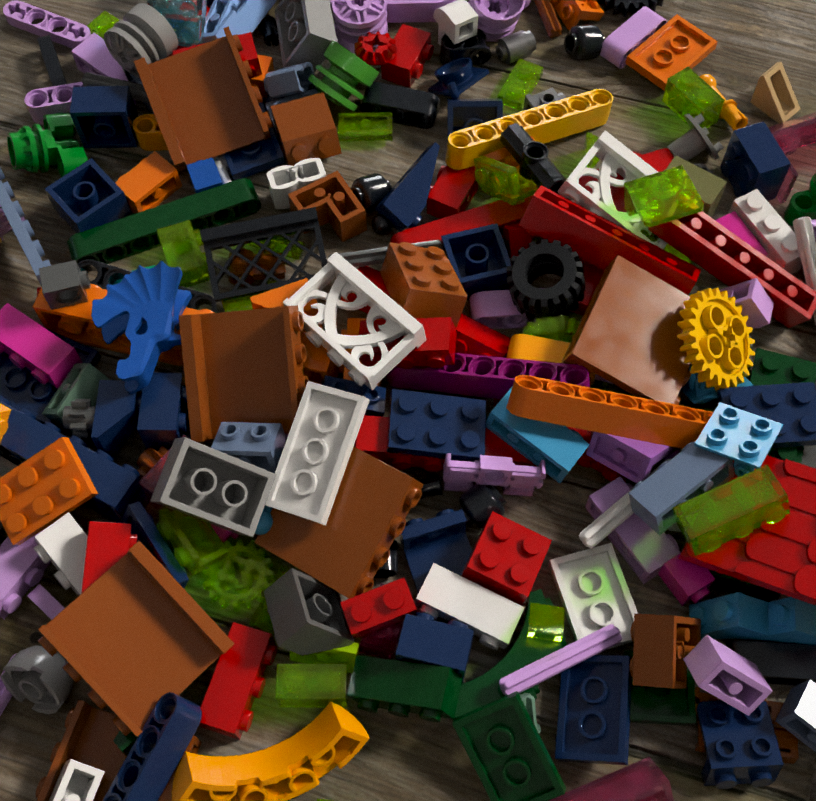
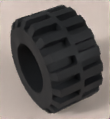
[507,239,586,323]

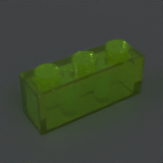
[673,465,790,556]

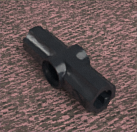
[500,123,566,195]

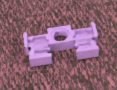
[443,453,546,496]

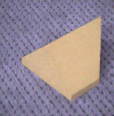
[750,62,800,124]

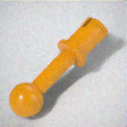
[695,74,748,131]

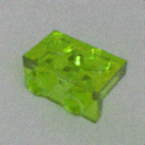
[157,507,228,576]

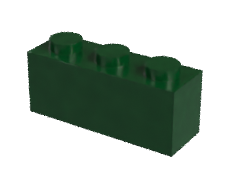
[347,655,463,722]

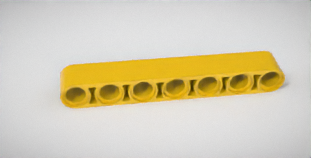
[445,89,613,170]

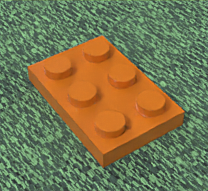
[625,14,718,92]
[0,437,98,545]

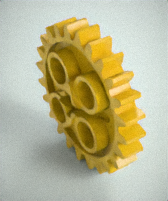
[677,288,755,390]

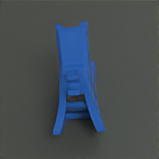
[92,261,192,394]

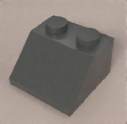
[264,568,355,656]

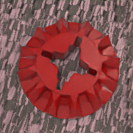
[354,30,397,66]

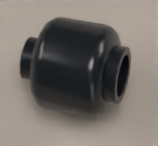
[564,24,605,61]
[350,173,392,213]
[459,484,507,529]

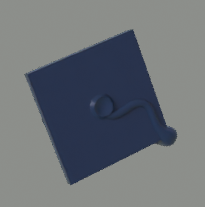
[427,57,490,100]

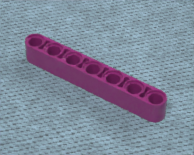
[386,353,590,399]

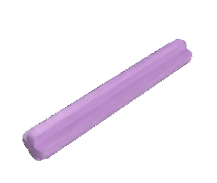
[499,624,622,696]

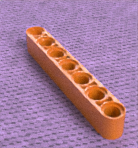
[506,375,713,449]

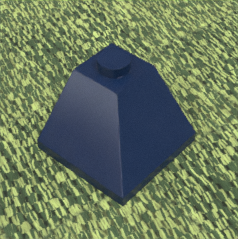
[91,380,142,459]

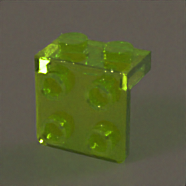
[474,156,538,205]
[624,165,704,227]

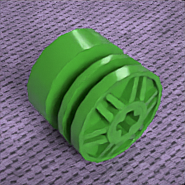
[308,40,380,112]

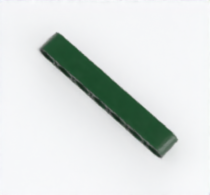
[67,178,261,264]

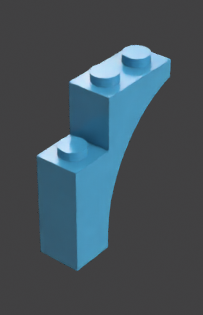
[689,592,816,645]

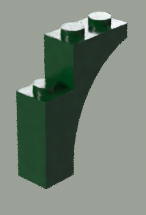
[453,589,567,720]

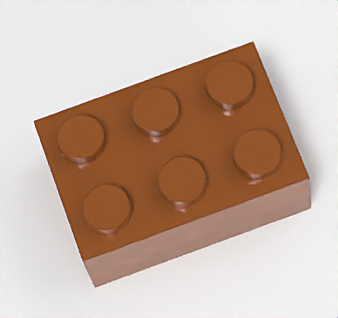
[380,242,468,327]

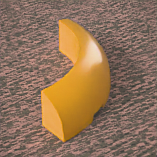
[172,701,370,801]

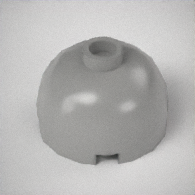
[1,645,74,714]

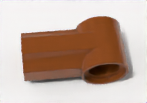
[228,248,286,287]

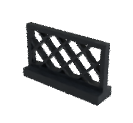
[200,207,327,302]

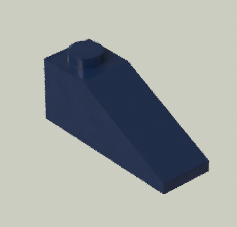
[375,142,440,232]

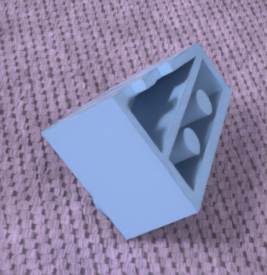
[199,0,277,44]

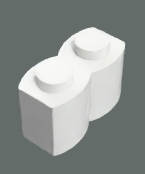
[266,158,326,209]

